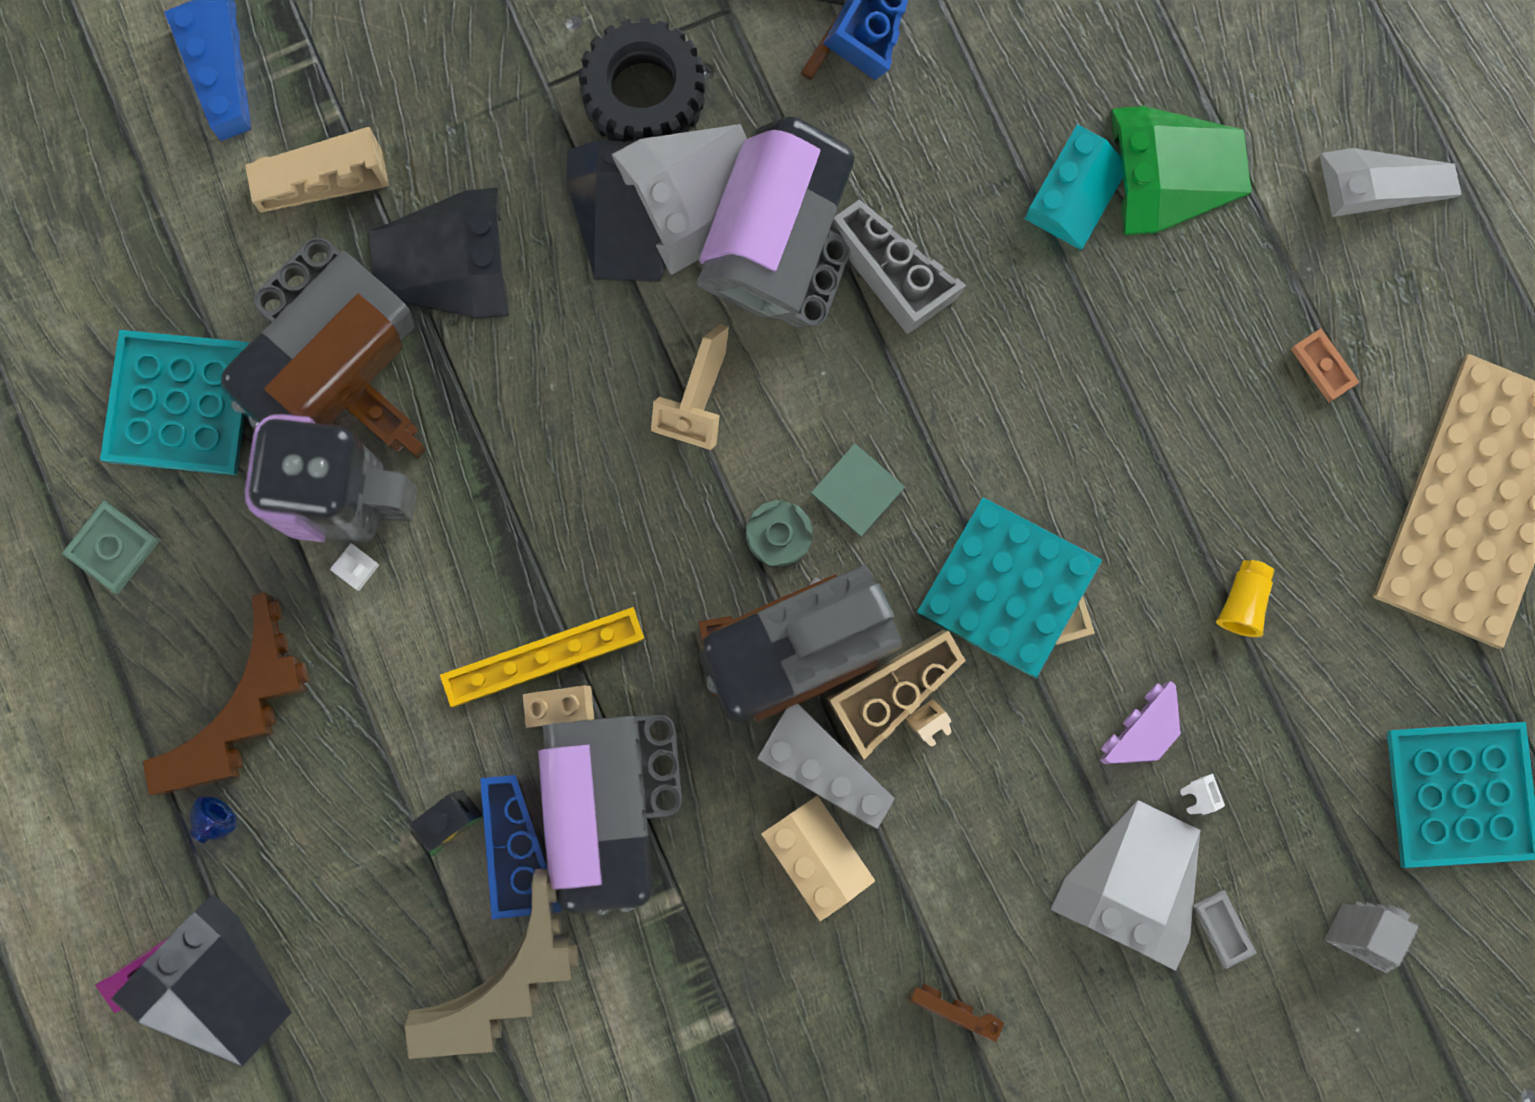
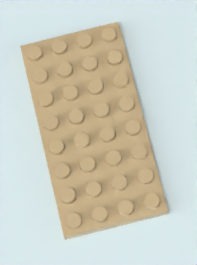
[1373,354,1535,649]

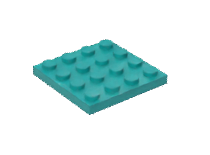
[100,330,251,475]
[917,497,1102,679]
[1387,722,1535,868]

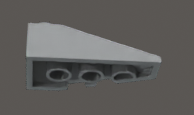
[1319,148,1462,217]

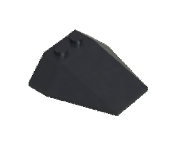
[566,140,666,282]
[369,187,509,319]
[111,894,292,1067]

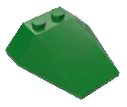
[1111,106,1251,235]

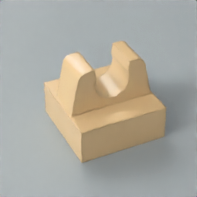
[905,699,952,746]

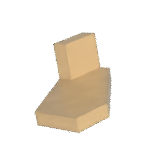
[651,324,729,450]

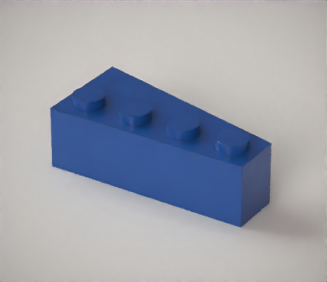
[164,0,251,141]
[822,0,908,80]
[480,775,562,919]

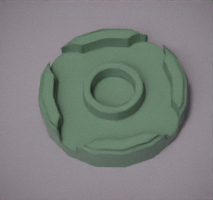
[746,500,813,568]

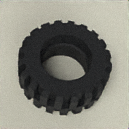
[579,17,705,141]

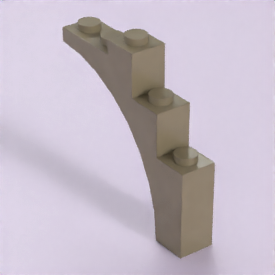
[405,868,579,1059]

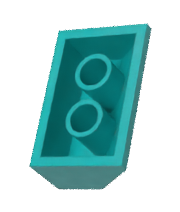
[1025,124,1123,251]

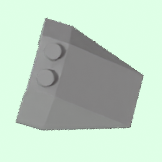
[611,124,747,274]
[1050,800,1200,971]

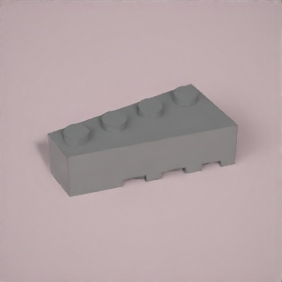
[830,200,966,334]
[757,704,895,829]
[1324,901,1419,974]

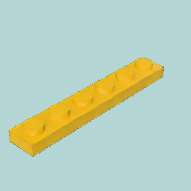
[440,607,645,708]

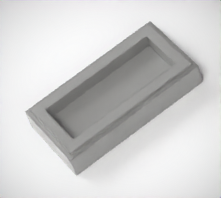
[1193,890,1257,969]

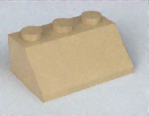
[761,795,875,921]

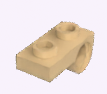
[523,686,594,728]

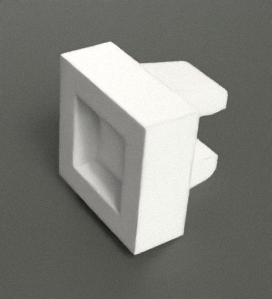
[330,543,379,591]
[1180,774,1225,815]

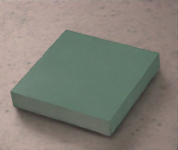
[811,444,905,538]
[62,500,160,594]

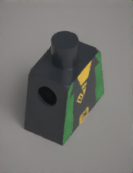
[409,789,483,857]

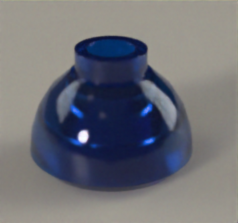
[190,796,237,843]

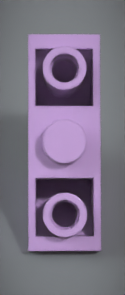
[1099,681,1181,764]

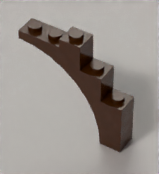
[143,593,309,796]

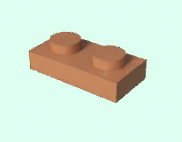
[1291,328,1359,403]

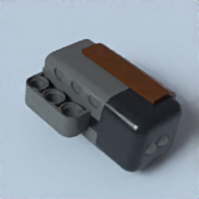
[220,238,414,428]
[699,565,902,723]

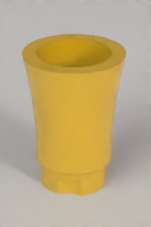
[1216,560,1274,637]

